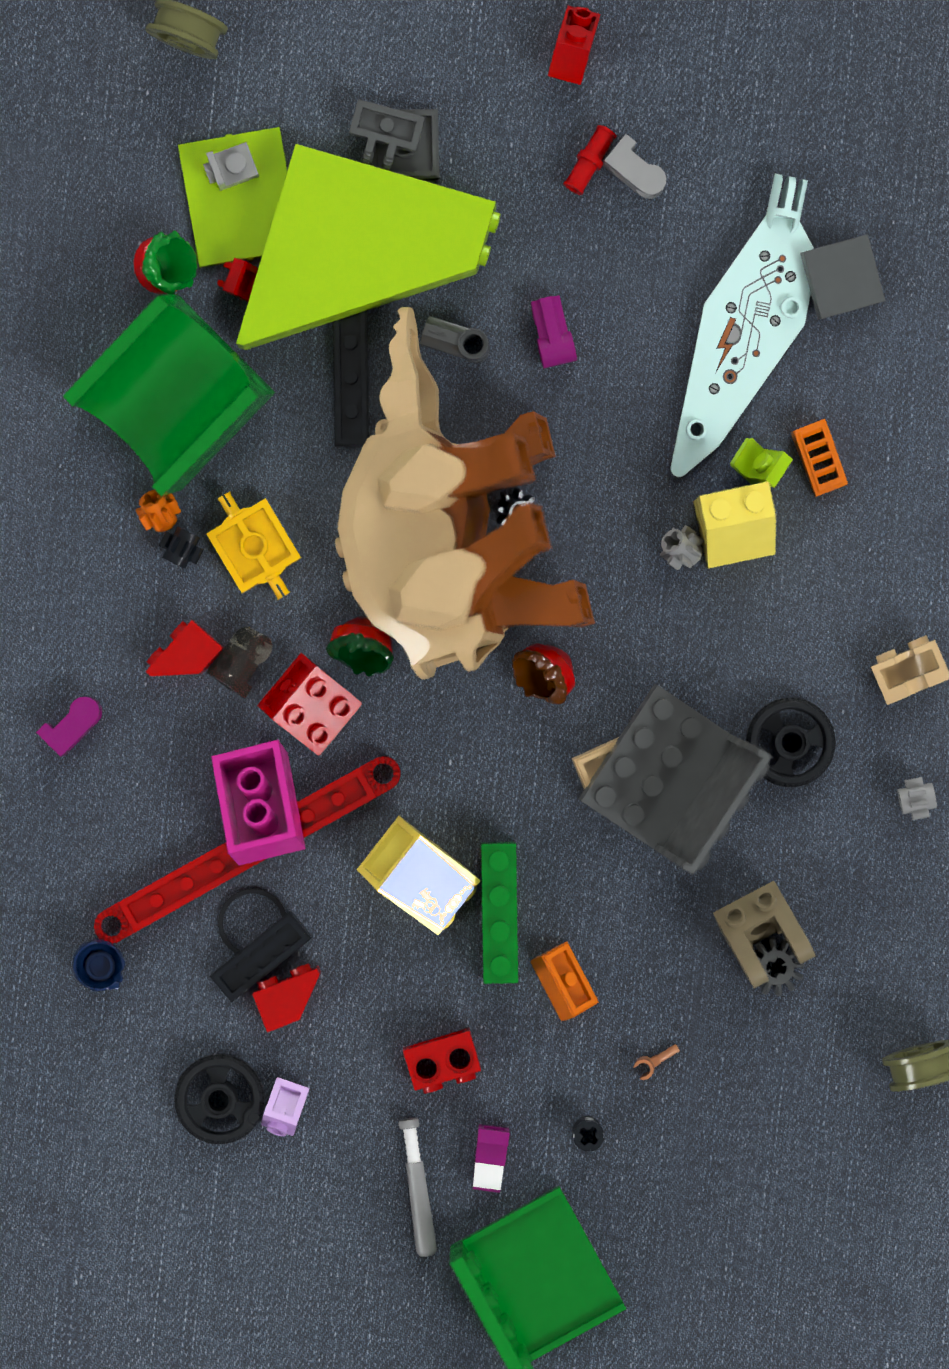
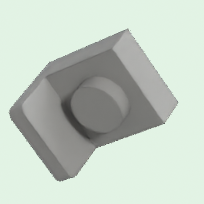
[203,142,259,191]

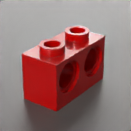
[403,1028,481,1094]

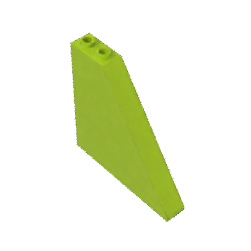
[236,144,501,350]

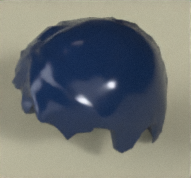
[72,939,125,992]

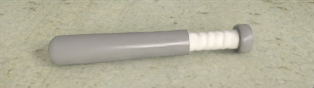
[398,1117,437,1257]

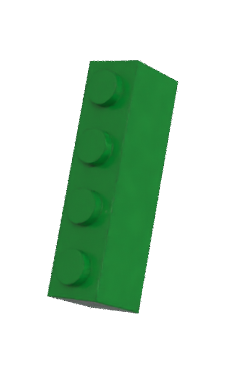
[481,842,518,984]

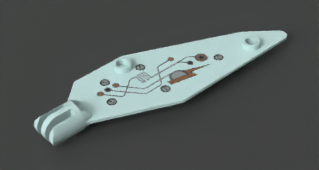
[670,173,814,477]

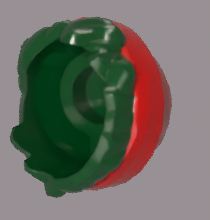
[326,616,394,677]

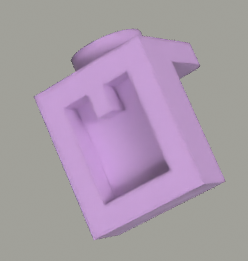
[261,1077,310,1136]

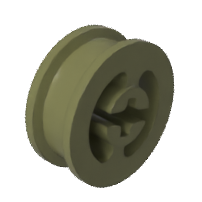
[145,0,228,59]
[882,1040,949,1091]

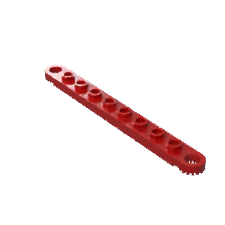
[94,756,401,943]

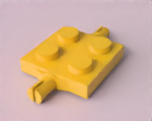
[206,492,301,600]

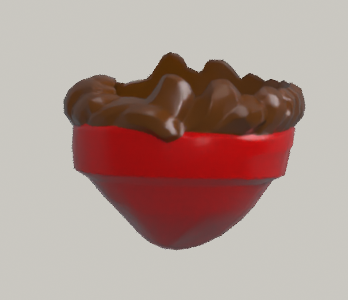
[512,643,575,705]

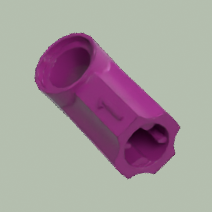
[531,295,577,369]

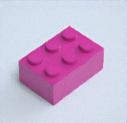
[211,740,306,865]

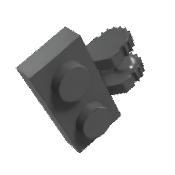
[349,99,425,171]

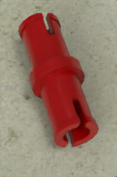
[563,125,617,195]

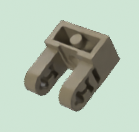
[713,881,816,989]

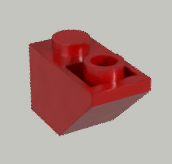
[548,5,601,85]
[145,620,225,677]
[252,963,321,1032]

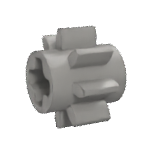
[660,525,704,570]
[897,777,937,820]

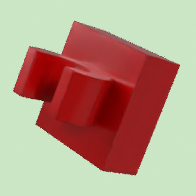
[217,258,258,302]

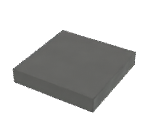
[371,109,440,180]
[800,234,885,320]

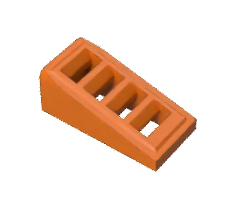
[791,419,848,497]

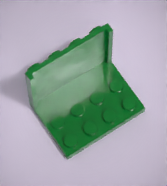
[450,1186,626,1369]

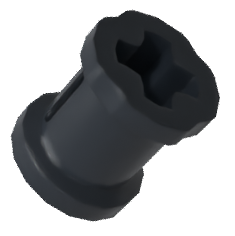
[572,1116,604,1151]

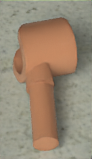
[633,1044,680,1080]

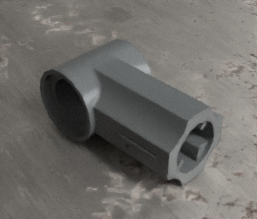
[420,316,491,364]

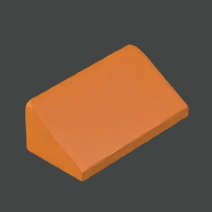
[530,941,599,1021]

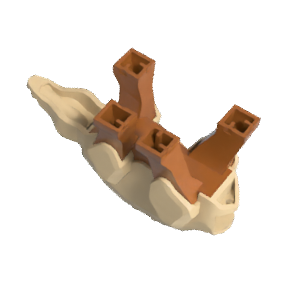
[335,307,595,680]

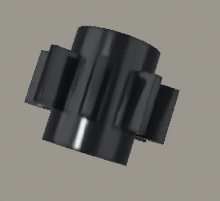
[492,488,535,526]
[159,527,203,569]

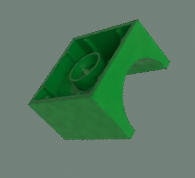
[63,294,275,496]

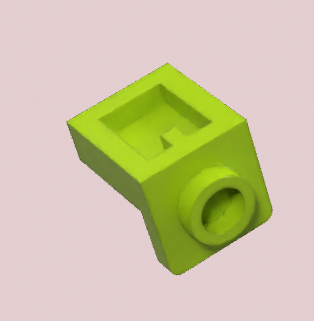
[730,438,793,488]

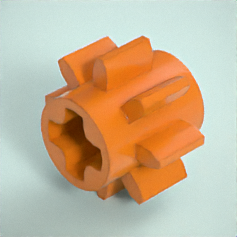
[135,489,181,532]

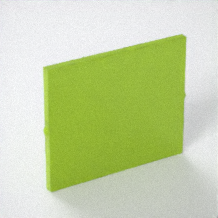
[178,127,287,268]

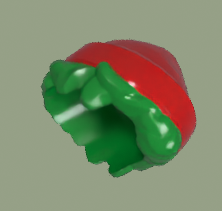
[134,231,198,295]

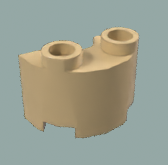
[871,635,949,705]

